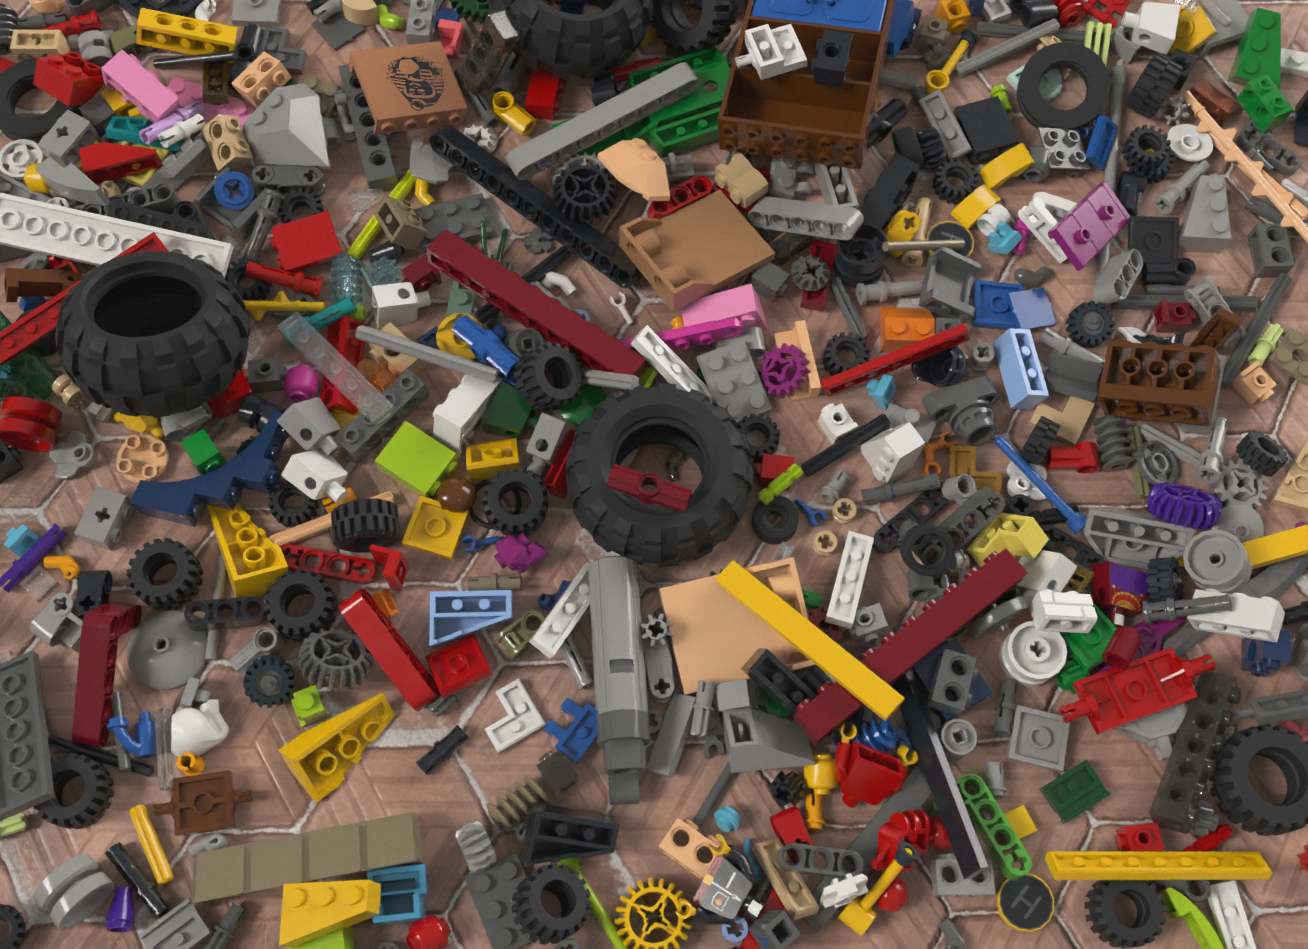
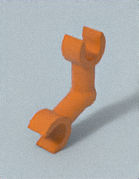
[922,431,957,476]

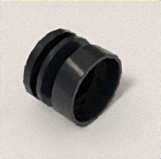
[833,223,888,288]

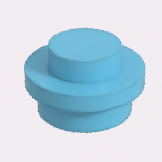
[714,806,741,832]

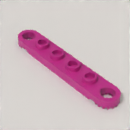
[621,317,744,352]

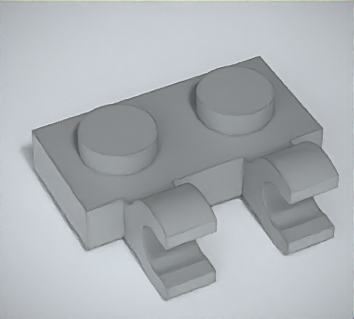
[769,157,814,200]

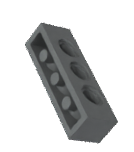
[334,369,429,465]

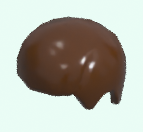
[436,476,477,513]

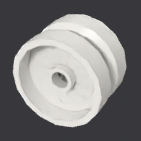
[998,621,1067,687]

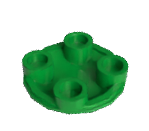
[558,384,607,427]

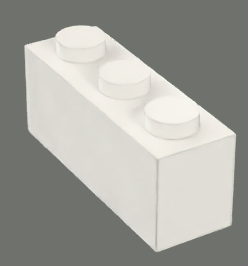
[1187,589,1285,643]

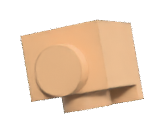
[1231,360,1277,405]

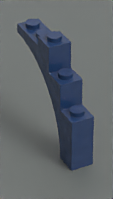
[129,411,290,527]

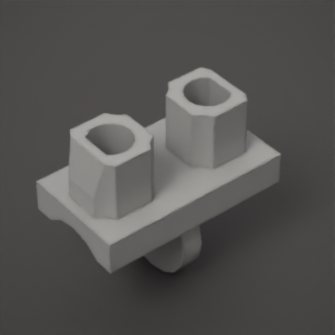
[661,152,695,183]

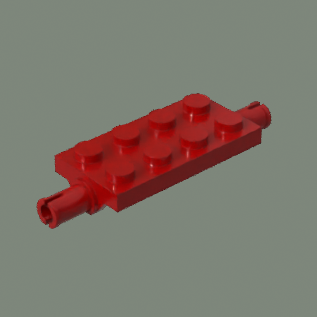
[1059,647,1215,735]

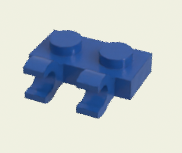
[544,698,597,764]

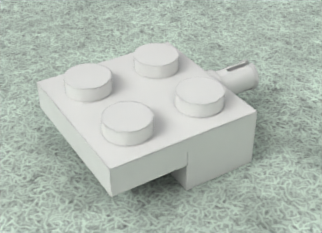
[735,24,807,80]

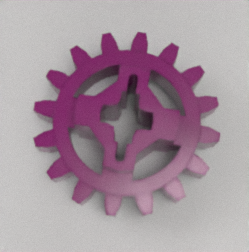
[756,343,811,398]

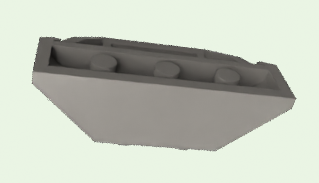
[1083,507,1195,569]

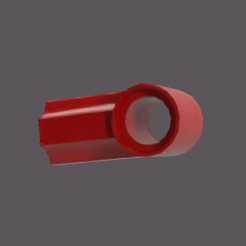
[1045,442,1100,474]

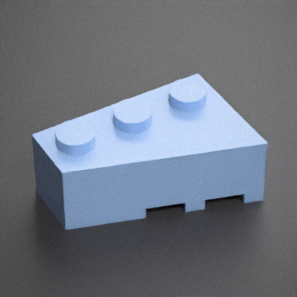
[429,590,514,648]

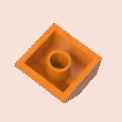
[879,307,935,353]

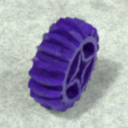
[1147,482,1222,530]

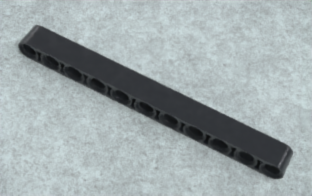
[429,126,643,288]

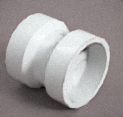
[976,204,1011,237]

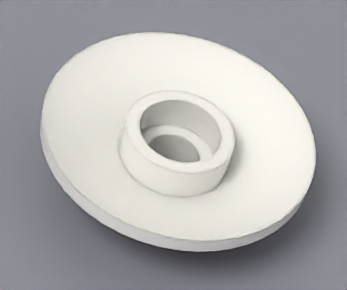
[1166,124,1213,162]

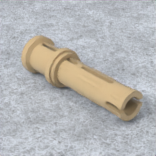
[901,198,933,267]

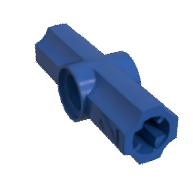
[451,315,520,379]

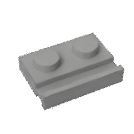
[138,898,213,949]

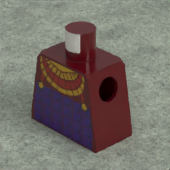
[1093,561,1149,628]

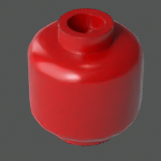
[405,914,451,949]

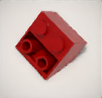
[33,52,104,107]

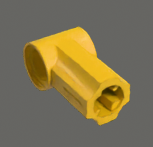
[493,91,536,136]

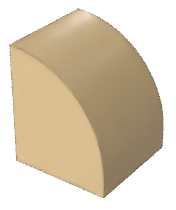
[342,0,379,26]

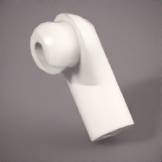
[195,0,216,21]
[542,271,578,298]

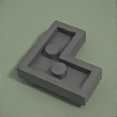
[257,26,307,75]

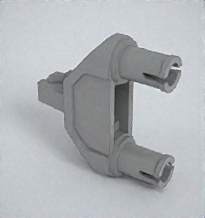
[1115,702,1189,761]

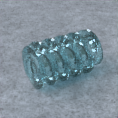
[331,253,363,306]

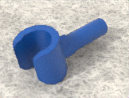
[794,497,827,527]
[462,536,500,554]

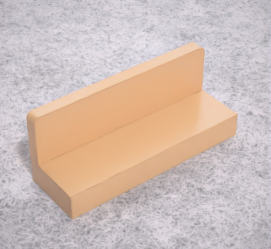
[774,320,821,401]

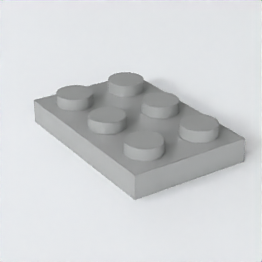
[696,339,772,423]

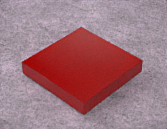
[425,634,493,698]

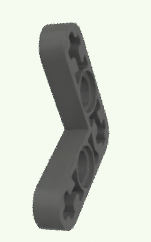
[1236,119,1301,176]

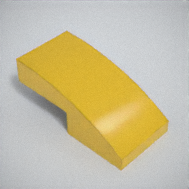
[978,143,1035,191]
[950,184,1001,229]

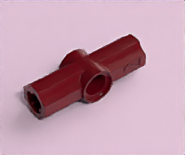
[606,464,692,513]

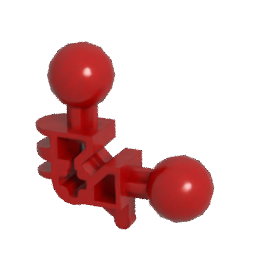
[870,809,952,913]

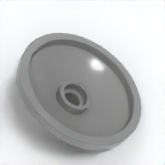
[126,610,208,690]

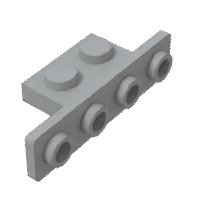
[141,130,212,190]

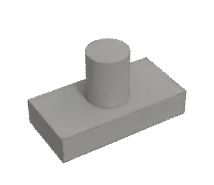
[885,403,937,445]

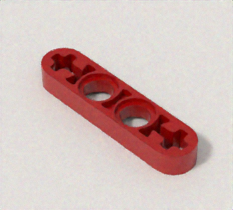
[280,544,377,585]

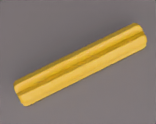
[129,804,174,885]

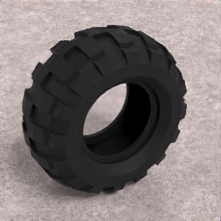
[566,383,753,567]

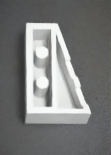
[433,374,502,459]
[857,422,925,483]

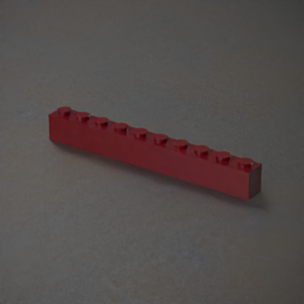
[426,229,646,391]
[793,548,1028,745]

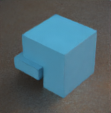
[367,864,428,926]

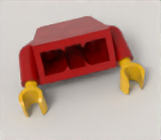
[834,723,918,808]

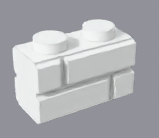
[1029,589,1097,633]

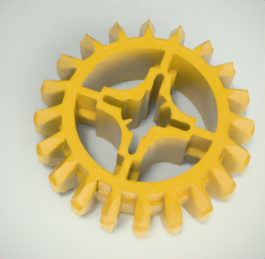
[615,878,692,949]

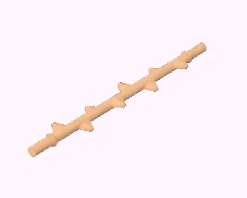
[1181,91,1308,243]

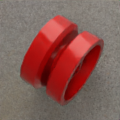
[0,396,63,452]

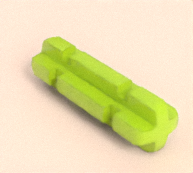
[757,464,803,505]

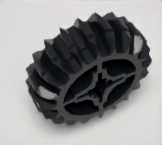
[552,161,618,224]

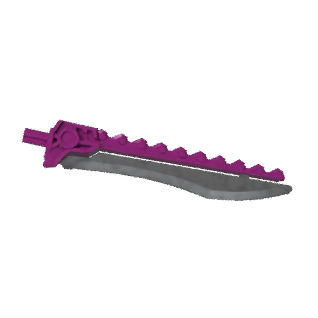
[1091,522,1308,676]

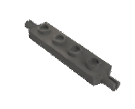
[1234,690,1308,725]

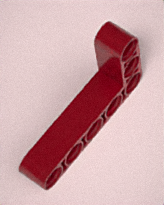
[72,601,142,748]

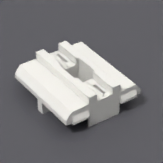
[819,873,869,908]

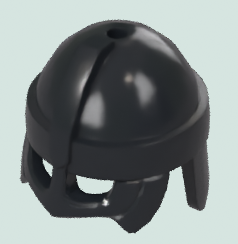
[911,346,970,388]

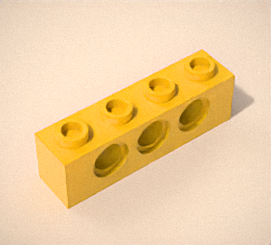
[136,8,238,63]

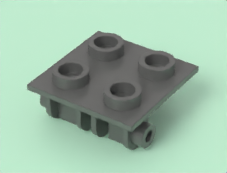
[1037,127,1090,178]

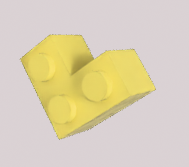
[967,513,1049,568]

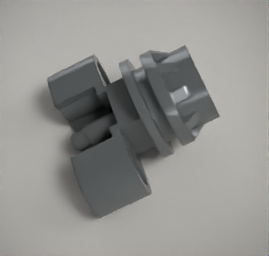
[922,377,999,447]
[906,569,970,638]

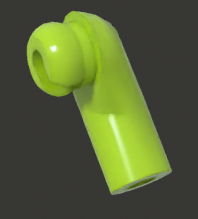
[377,4,404,30]

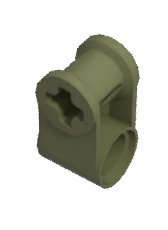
[109,23,157,58]
[496,610,545,660]

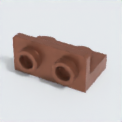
[1184,79,1240,127]

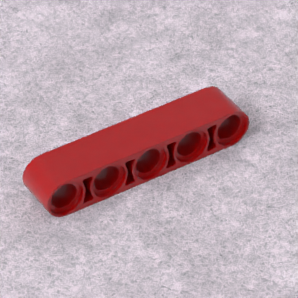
[339,588,440,711]

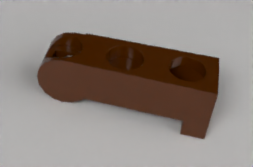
[4,268,82,302]

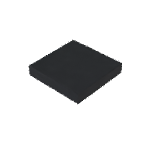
[1127,216,1179,264]

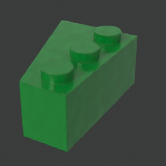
[1227,7,1281,89]

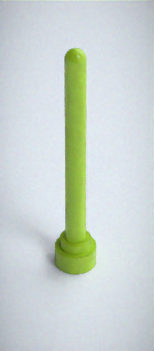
[557,857,630,949]

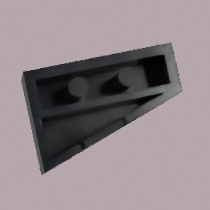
[858,152,921,231]
[520,802,620,868]

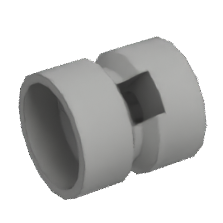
[77,30,113,70]
[937,719,977,761]

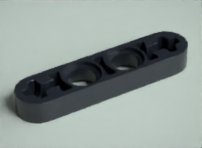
[872,481,950,554]

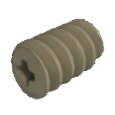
[486,775,550,835]

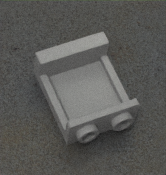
[1195,0,1249,57]

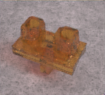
[356,357,394,397]

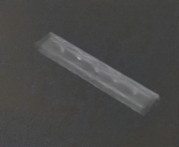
[277,311,395,426]

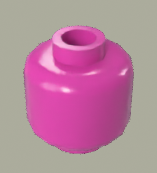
[283,365,319,403]

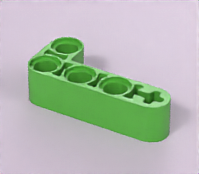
[932,774,1032,881]

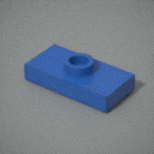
[1085,115,1118,169]

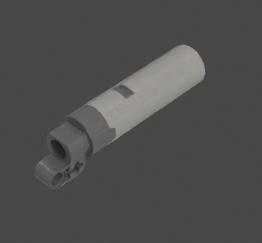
[588,555,650,805]

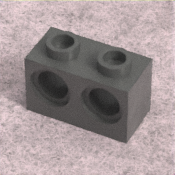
[1247,223,1295,278]
[926,648,978,716]

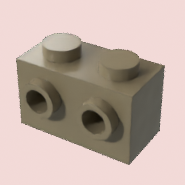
[374,195,427,251]

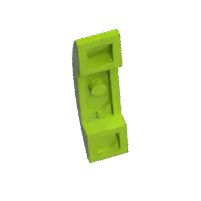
[1156,887,1224,949]

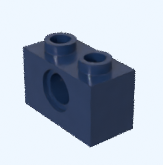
[1241,629,1291,677]

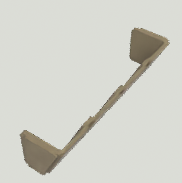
[191,812,426,908]

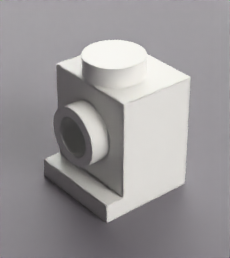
[818,403,858,445]

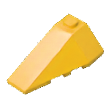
[207,503,288,597]
[279,693,395,803]

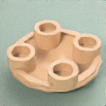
[116,435,169,483]

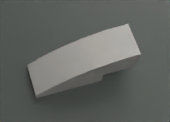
[34,157,110,206]

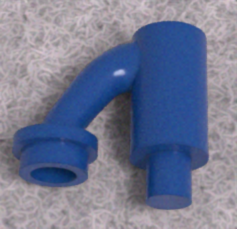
[107,712,158,759]

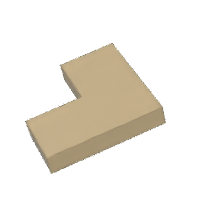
[1027,396,1095,446]

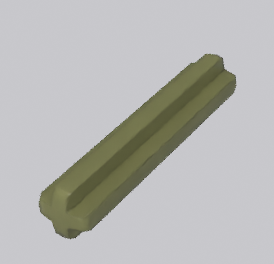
[1125,426,1151,499]

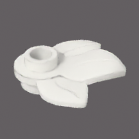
[1006,461,1047,501]

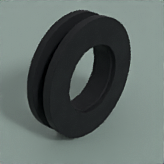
[1017,42,1110,131]
[0,59,84,144]

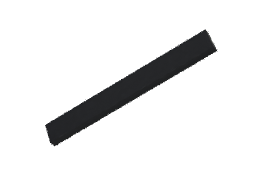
[891,669,988,879]

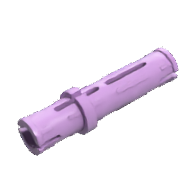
[139,101,205,145]

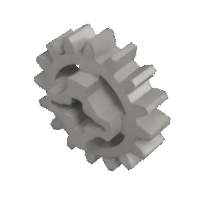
[1208,459,1269,510]

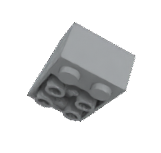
[723,708,815,773]

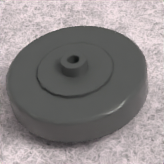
[968,596,1029,639]

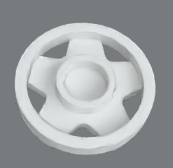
[0,139,45,180]

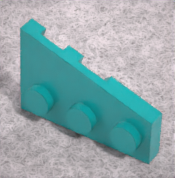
[106,116,185,151]

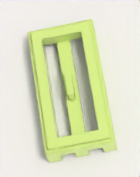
[1084,21,1112,65]

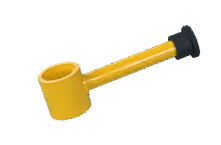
[924,29,978,96]
[837,841,919,936]

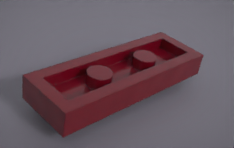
[800,240,837,312]

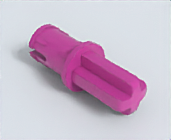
[1011,216,1032,256]

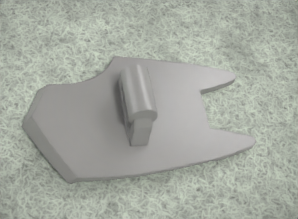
[410,135,454,184]

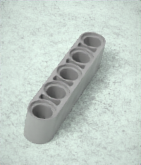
[748,196,864,240]

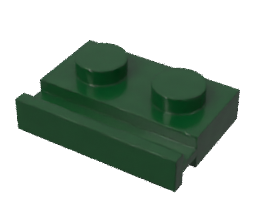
[1039,759,1110,824]

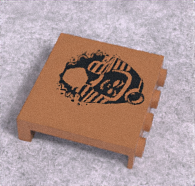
[348,41,468,135]

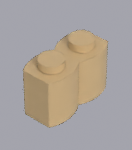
[715,152,768,208]

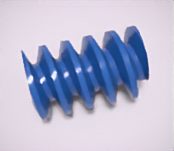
[834,717,896,752]

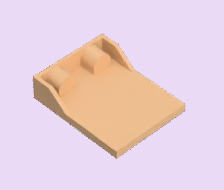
[658,557,815,695]

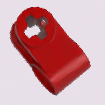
[769,806,813,863]

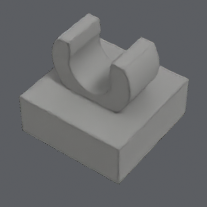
[180,677,211,708]

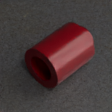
[1102,626,1142,670]

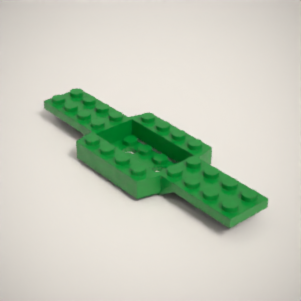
[551,46,733,162]

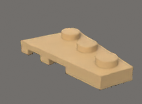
[1270,439,1308,513]

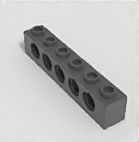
[338,64,401,195]

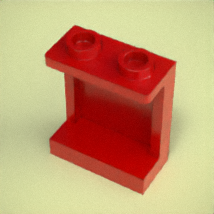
[270,210,346,273]

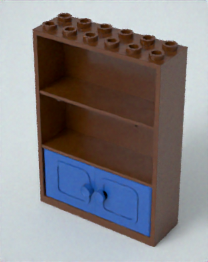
[717,0,896,169]

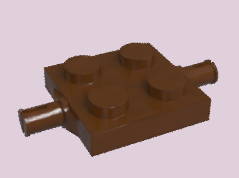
[153,770,253,836]

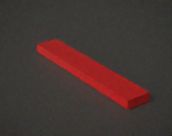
[820,323,970,396]

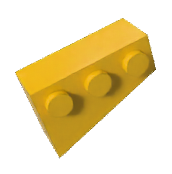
[279,880,381,949]

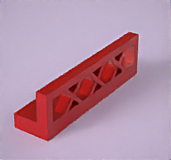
[320,315,367,415]

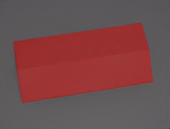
[543,430,577,500]

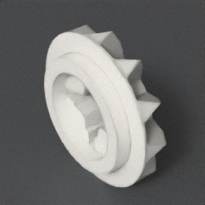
[463,123,497,154]

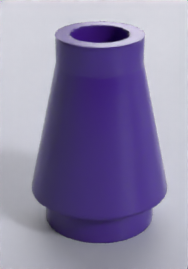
[104,887,135,933]

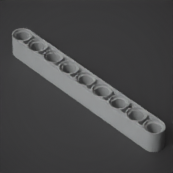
[505,62,700,180]

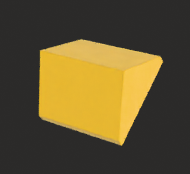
[466,438,520,483]

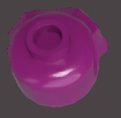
[494,533,549,573]

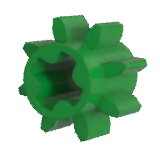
[1056,659,1090,695]

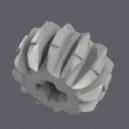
[455,821,496,873]

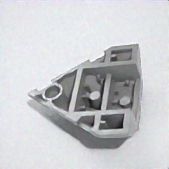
[243,83,331,169]

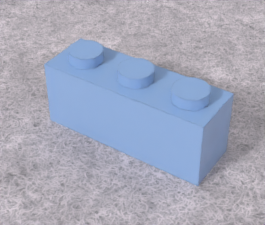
[993,328,1049,410]

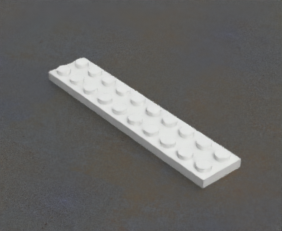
[0,193,234,278]

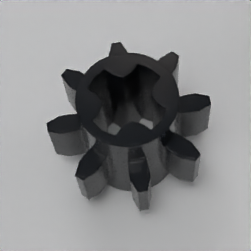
[770,771,807,806]

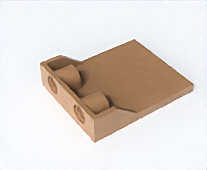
[619,190,775,312]

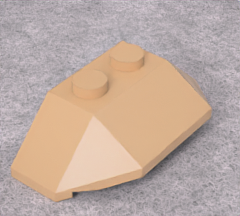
[597,138,670,201]

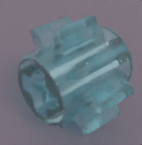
[369,256,401,285]

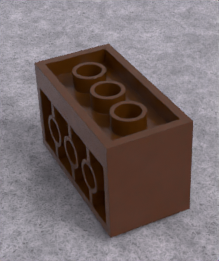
[1097,340,1221,426]

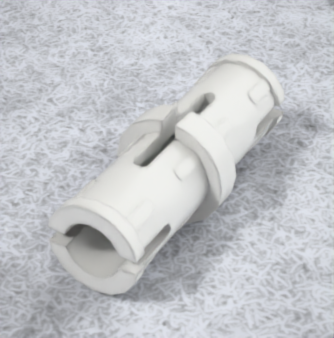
[158,114,206,148]

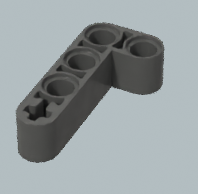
[899,487,1005,565]

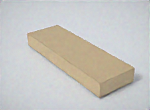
[752,838,820,921]

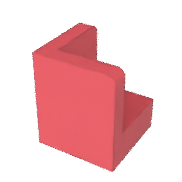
[438,19,465,59]

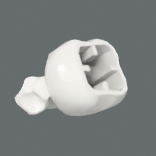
[171,699,229,758]

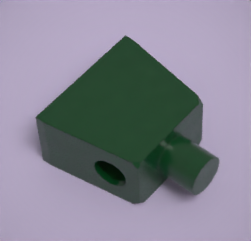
[481,381,540,440]

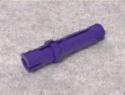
[0,523,68,593]

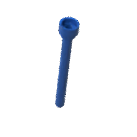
[995,436,1087,535]

